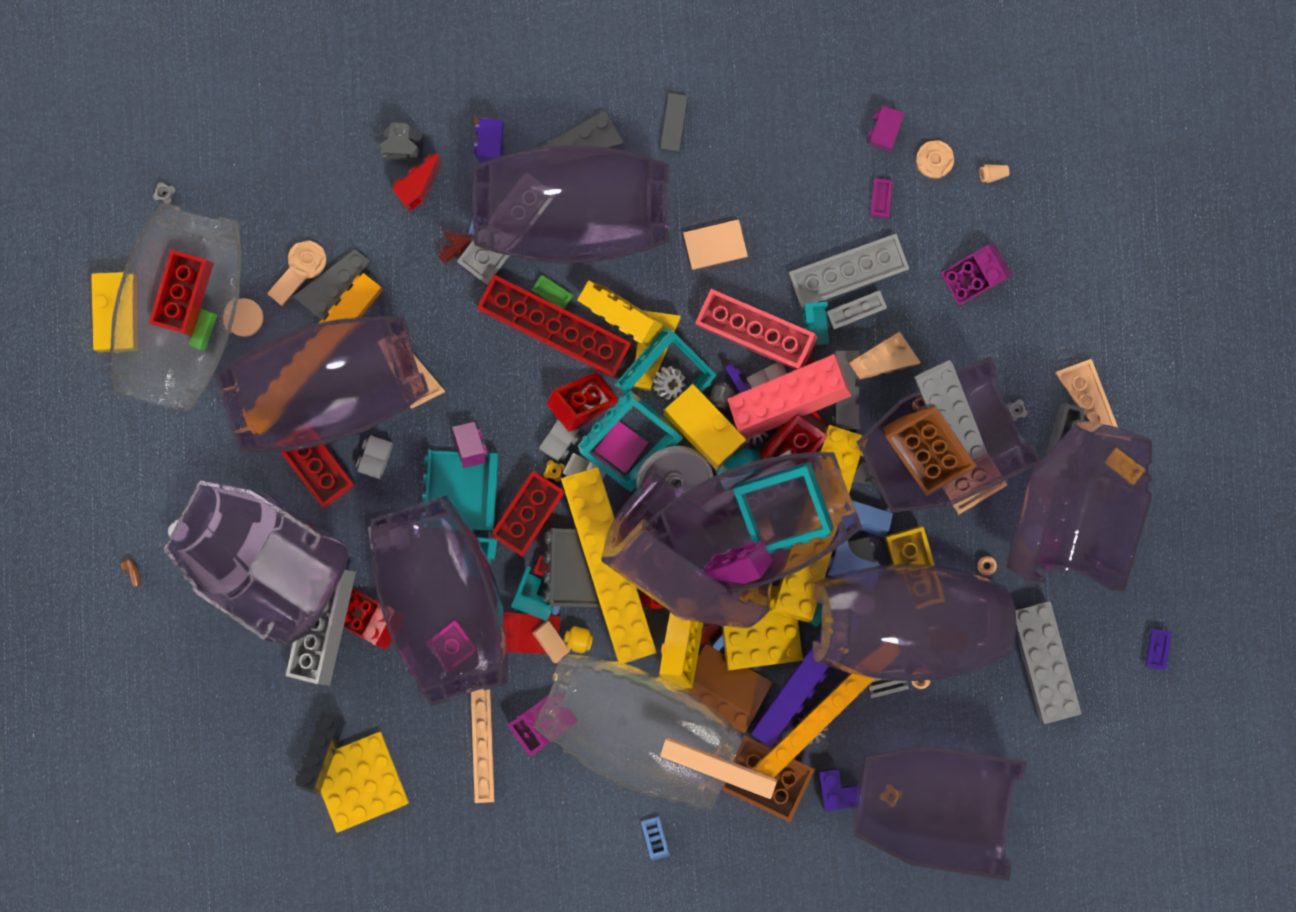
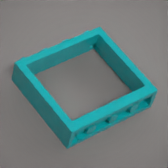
[614,327,716,433]
[578,390,683,492]
[733,462,834,554]

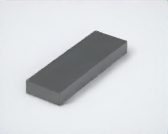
[660,93,688,153]

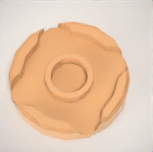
[916,140,954,179]
[288,241,326,278]
[225,298,264,337]

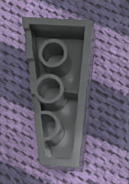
[831,351,859,431]
[1039,403,1085,488]

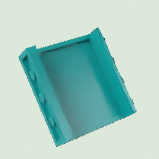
[421,450,499,531]

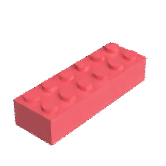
[695,289,818,370]
[728,354,852,439]

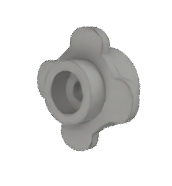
[153,182,175,204]
[1005,399,1027,421]

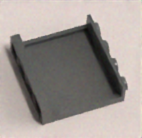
[543,528,620,607]

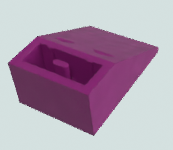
[941,243,1013,306]
[700,540,773,584]
[508,690,578,757]

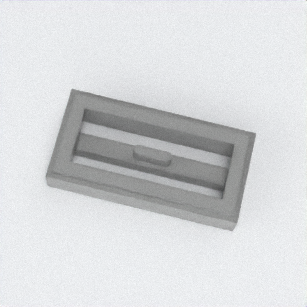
[868,670,909,698]

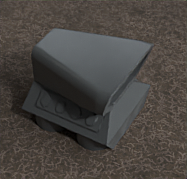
[379,123,422,162]

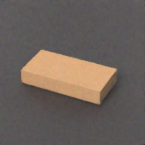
[267,268,307,307]
[533,621,570,663]

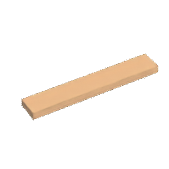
[471,686,495,803]
[660,737,778,799]

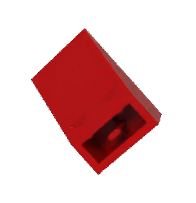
[392,153,442,213]
[344,588,405,650]

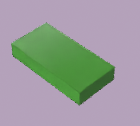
[531,275,574,310]
[189,309,217,351]

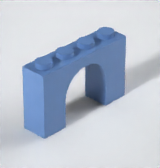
[827,500,893,589]

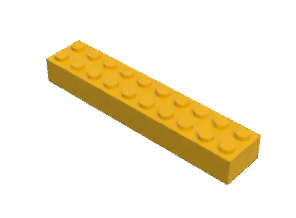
[771,425,865,623]
[561,467,656,665]

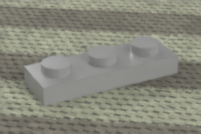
[826,290,887,330]

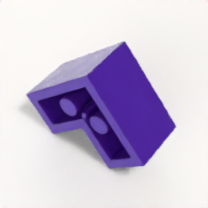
[474,118,504,165]
[818,768,864,811]

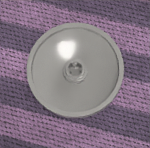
[637,446,713,518]

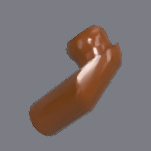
[121,559,142,586]

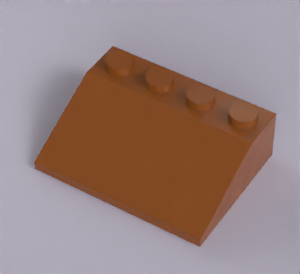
[884,406,977,496]
[677,644,773,733]
[719,736,815,822]

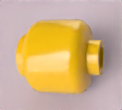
[563,626,593,654]

